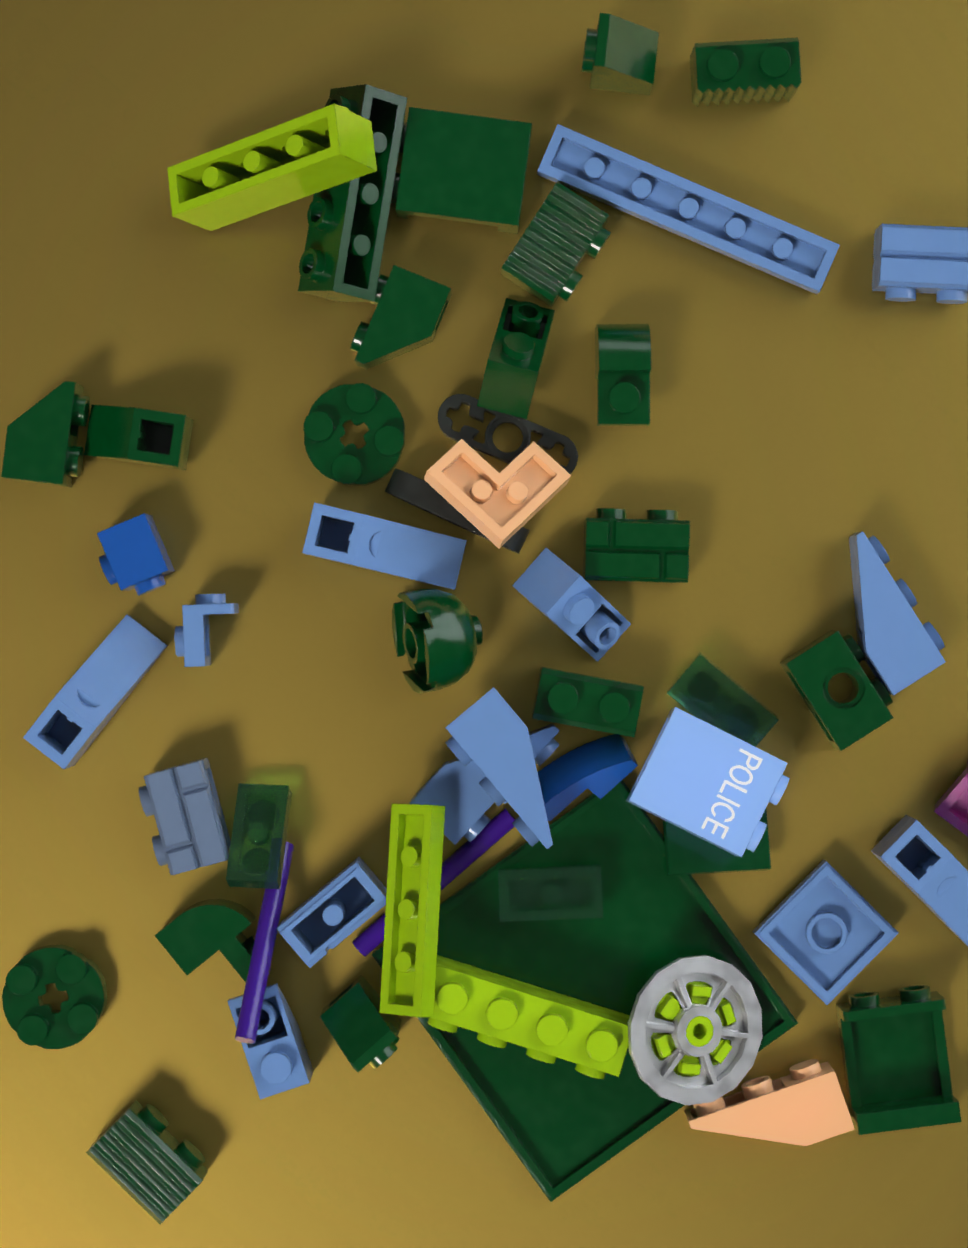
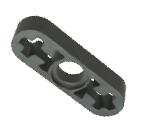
[438,394,578,474]
[385,468,530,554]

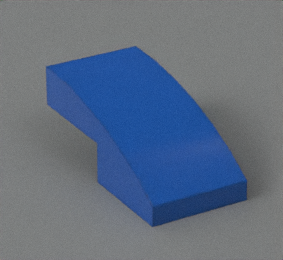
[538,734,638,822]

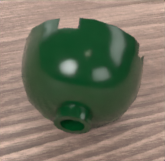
[392,589,483,694]

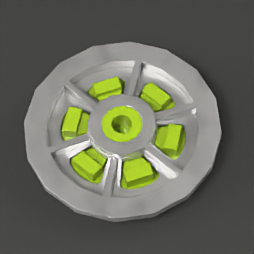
[628,955,763,1105]

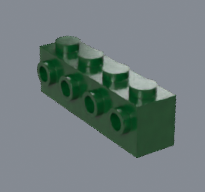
[298,84,408,302]

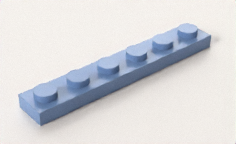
[537,124,840,294]

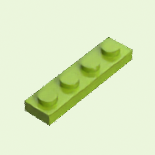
[379,804,445,1018]

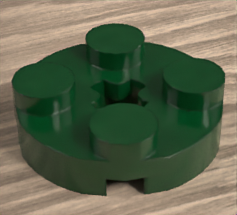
[304,383,405,485]
[2,945,107,1049]

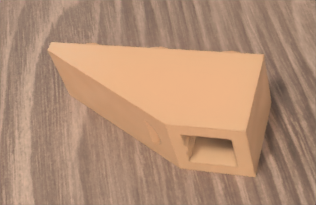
[684,1059,855,1146]

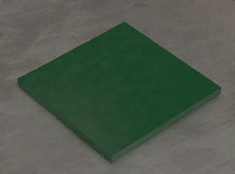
[372,780,798,1202]

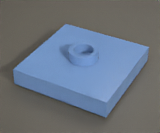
[752,859,899,1005]

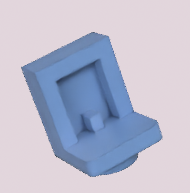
[174,594,239,667]

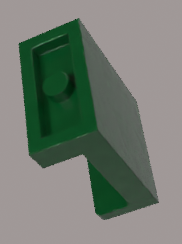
[391,107,532,234]
[836,985,961,1135]

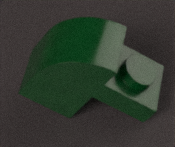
[595,324,651,426]
[155,899,272,982]

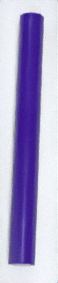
[352,808,516,957]
[235,841,294,1044]

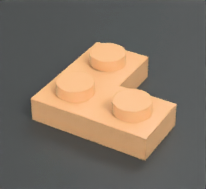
[424,439,571,549]

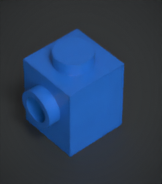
[97,513,175,596]

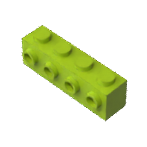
[167,103,377,231]
[427,955,630,1079]

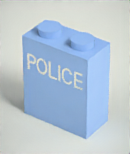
[626,707,790,857]

